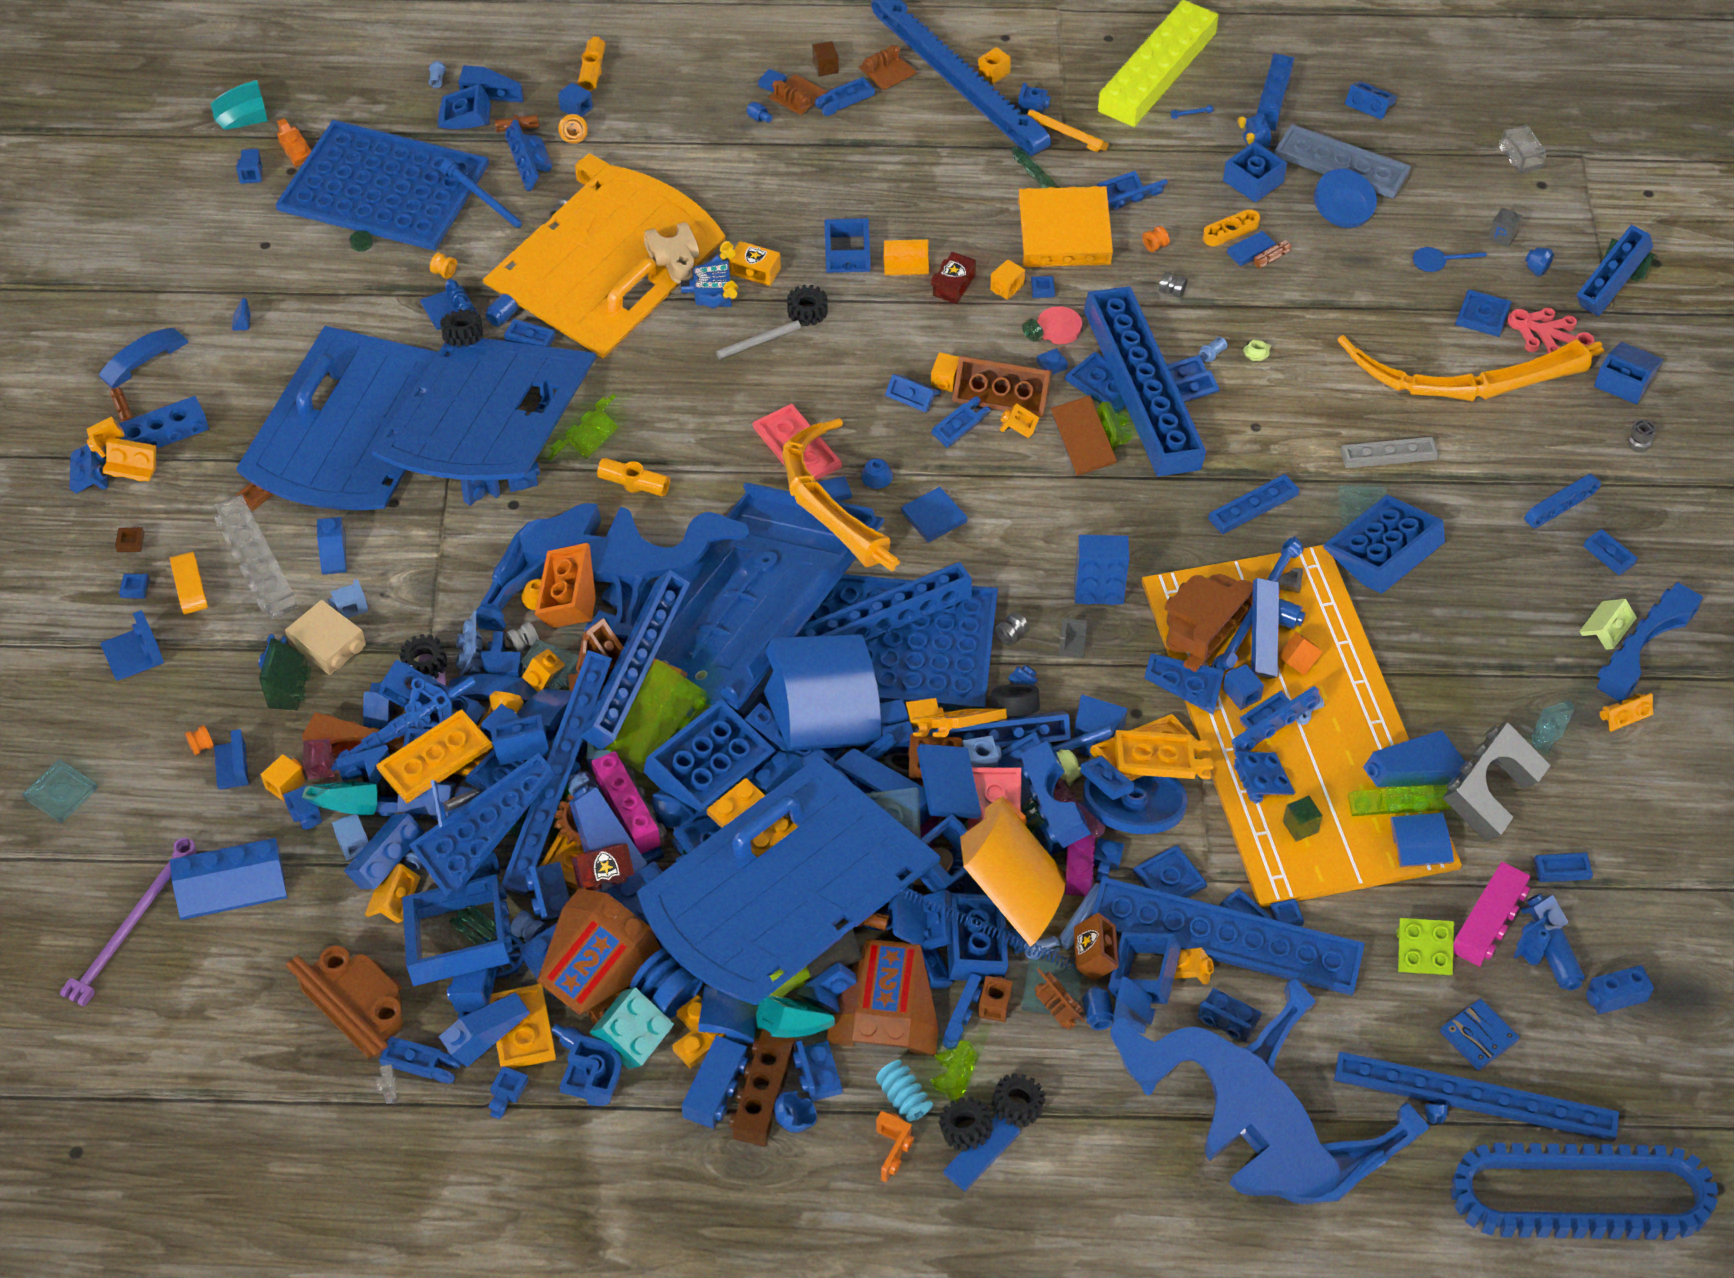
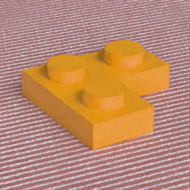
[672,995,726,1069]

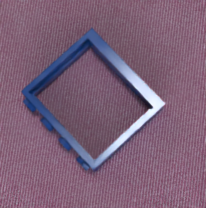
[402,874,513,986]

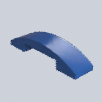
[99,328,188,389]
[449,674,549,705]

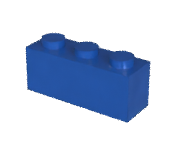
[344,813,425,889]
[682,1035,750,1129]

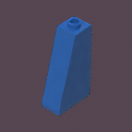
[1363,730,1465,787]
[569,786,647,893]

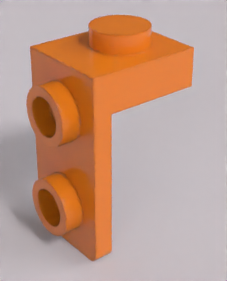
[876,1110,914,1182]

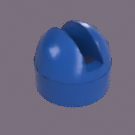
[1425,1104,1448,1124]

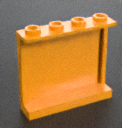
[1018,186,1113,267]

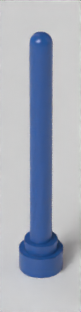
[440,157,522,228]

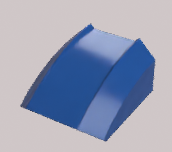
[437,83,491,129]

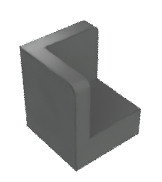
[1059,618,1087,658]

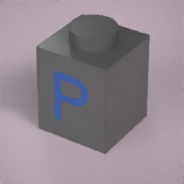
[1488,207,1522,248]

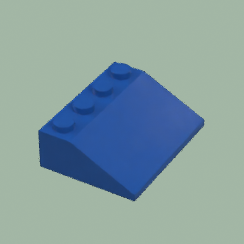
[1323,495,1445,594]
[644,699,775,812]

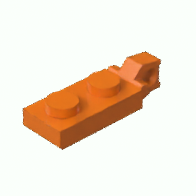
[277,118,311,167]

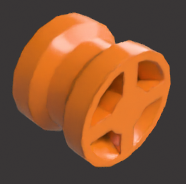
[1142,226,1170,253]
[184,725,214,756]

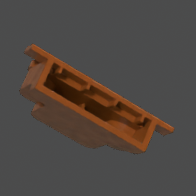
[1165,574,1253,672]
[286,946,403,1059]

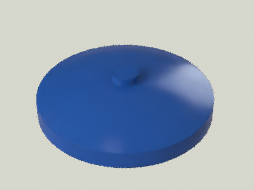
[1083,776,1188,834]

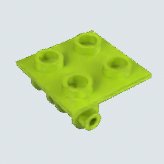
[1396,918,1454,975]

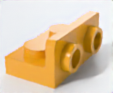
[103,437,156,481]

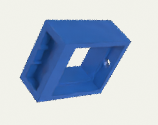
[825,218,870,273]
[919,814,968,893]
[1108,931,1181,1004]

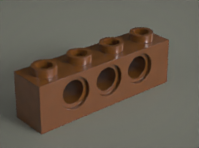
[729,1029,795,1147]

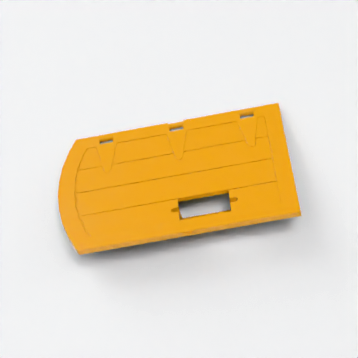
[483,164,726,359]

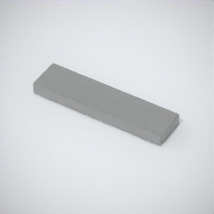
[1340,437,1438,468]

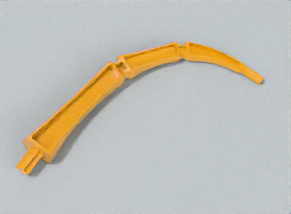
[1337,335,1604,401]
[782,418,900,571]

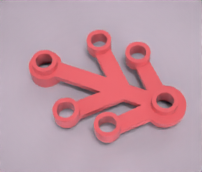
[1507,308,1594,354]

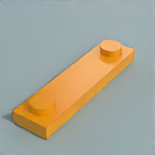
[1027,110,1109,153]

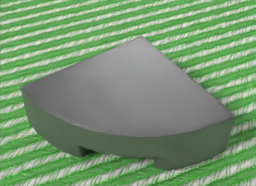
[1277,568,1303,593]

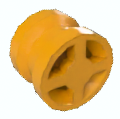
[430,252,457,279]

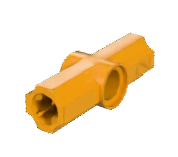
[578,37,606,92]
[597,458,670,497]

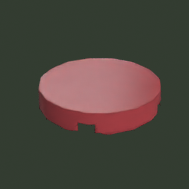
[1037,306,1082,344]

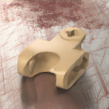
[644,222,699,284]

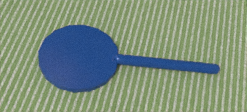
[1413,247,1487,272]

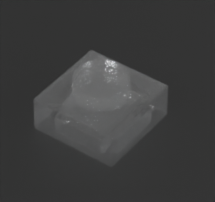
[377,1065,398,1104]

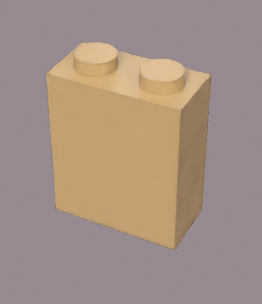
[285,600,366,675]

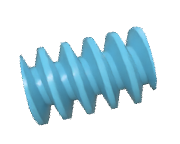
[876,1060,933,1122]

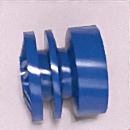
[630,948,703,1020]

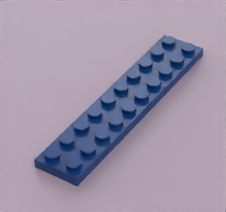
[1091,877,1365,996]

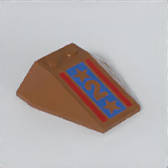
[537,888,661,1015]
[827,939,939,1056]

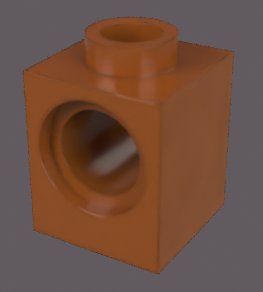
[979,976,1013,1023]

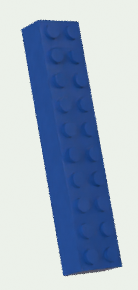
[1084,286,1206,477]

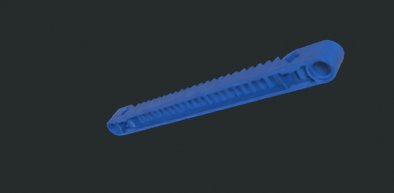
[871,0,1051,156]

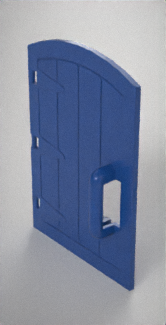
[236,326,450,510]
[372,338,596,480]
[637,756,941,1005]

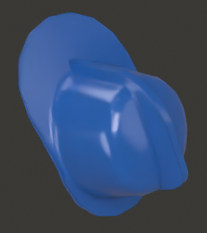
[650,790,708,829]

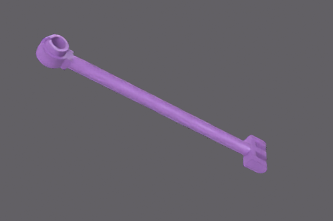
[60,837,197,1007]

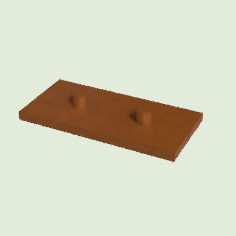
[1051,395,1117,476]

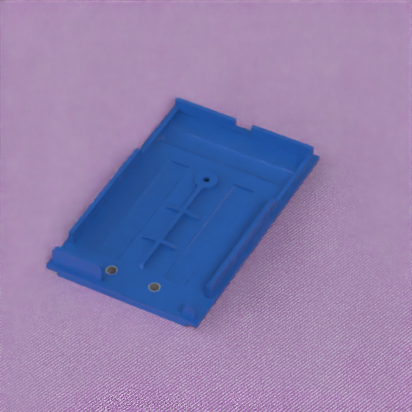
[634,482,885,710]

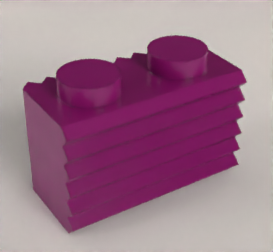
[1065,835,1095,897]

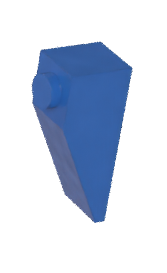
[458,65,523,103]
[439,992,530,1067]

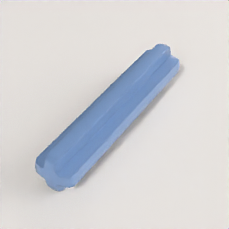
[1058,883,1100,949]

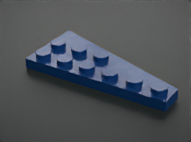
[409,753,555,902]

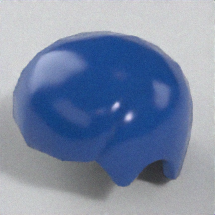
[774,1091,817,1133]

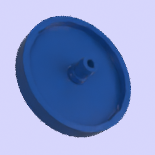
[1314,169,1377,228]

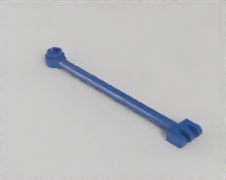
[1210,536,1303,670]

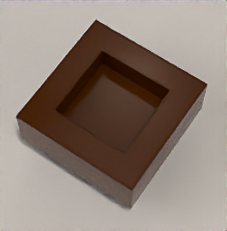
[115,527,145,552]

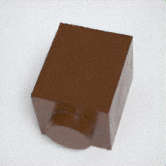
[812,41,839,77]

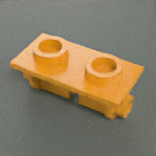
[1600,693,1653,732]

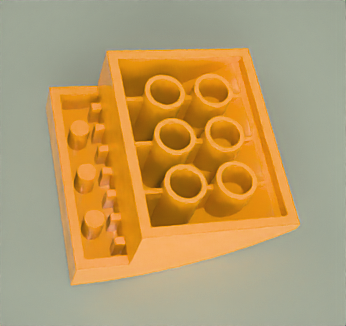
[960,797,1066,947]

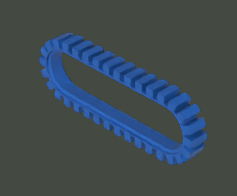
[1451,1143,1718,1240]

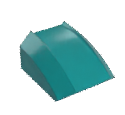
[210,80,268,130]
[302,780,377,815]
[756,995,835,1038]

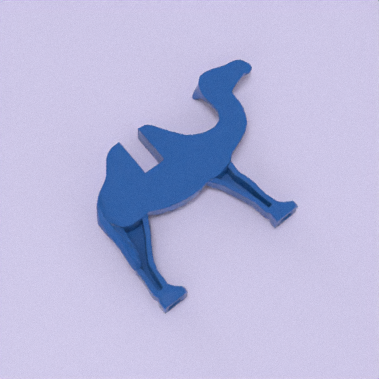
[476,503,749,647]
[1110,978,1429,1204]

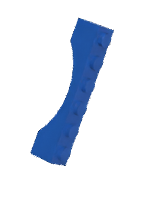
[1597,582,1703,703]

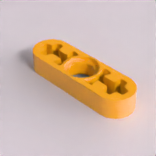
[1203,209,1260,246]

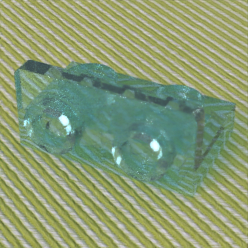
[1531,700,1575,756]

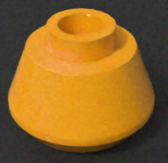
[558,114,588,144]
[521,579,542,610]
[489,691,524,713]

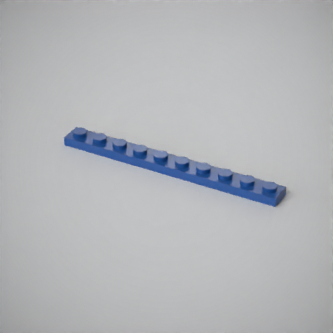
[501,650,612,895]
[1334,1051,1619,1141]

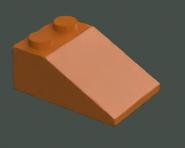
[535,543,596,628]

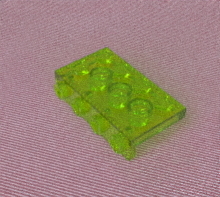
[605,659,707,777]

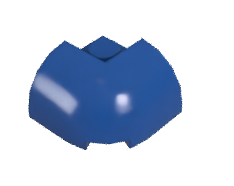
[559,1034,622,1106]

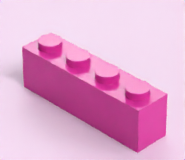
[1453,861,1531,967]

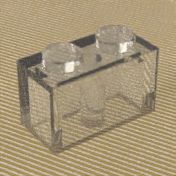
[1500,125,1547,174]

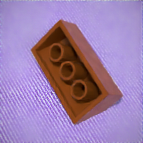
[952,356,1053,417]

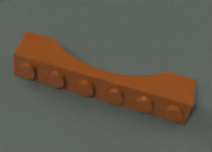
[302,712,455,782]

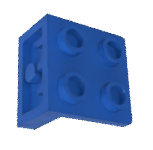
[100,610,164,681]
[525,862,569,921]

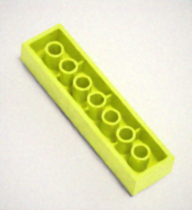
[1098,0,1219,127]

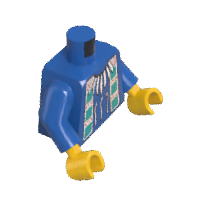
[680,241,738,309]

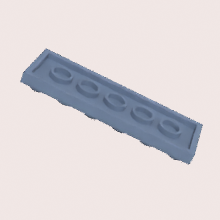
[1274,124,1411,199]

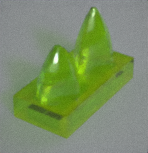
[1096,401,1132,452]
[931,1040,979,1103]

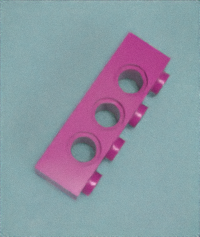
[592,751,661,854]

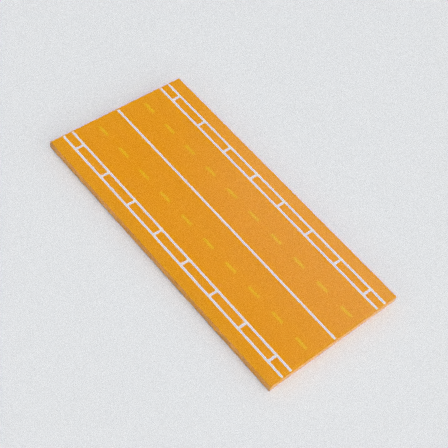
[1141,545,1462,908]

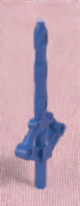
[330,676,477,772]

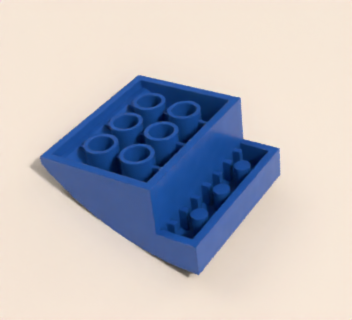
[764,635,881,750]

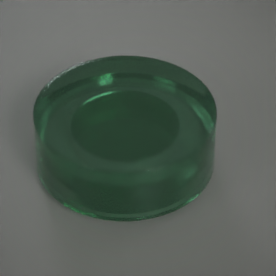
[349,230,373,252]
[1022,319,1044,342]

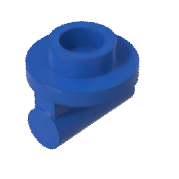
[1008,665,1038,686]

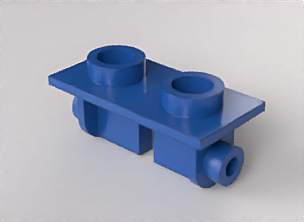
[1514,917,1551,965]

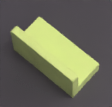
[1580,599,1637,650]

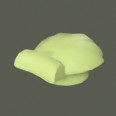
[1243,340,1271,361]
[1057,749,1083,787]

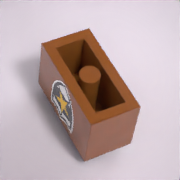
[1074,913,1119,981]

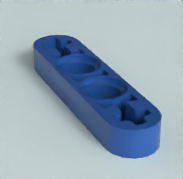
[1524,474,1601,529]

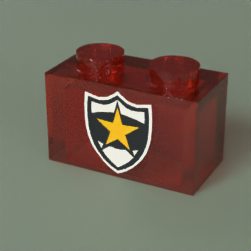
[931,252,976,304]
[570,842,635,891]

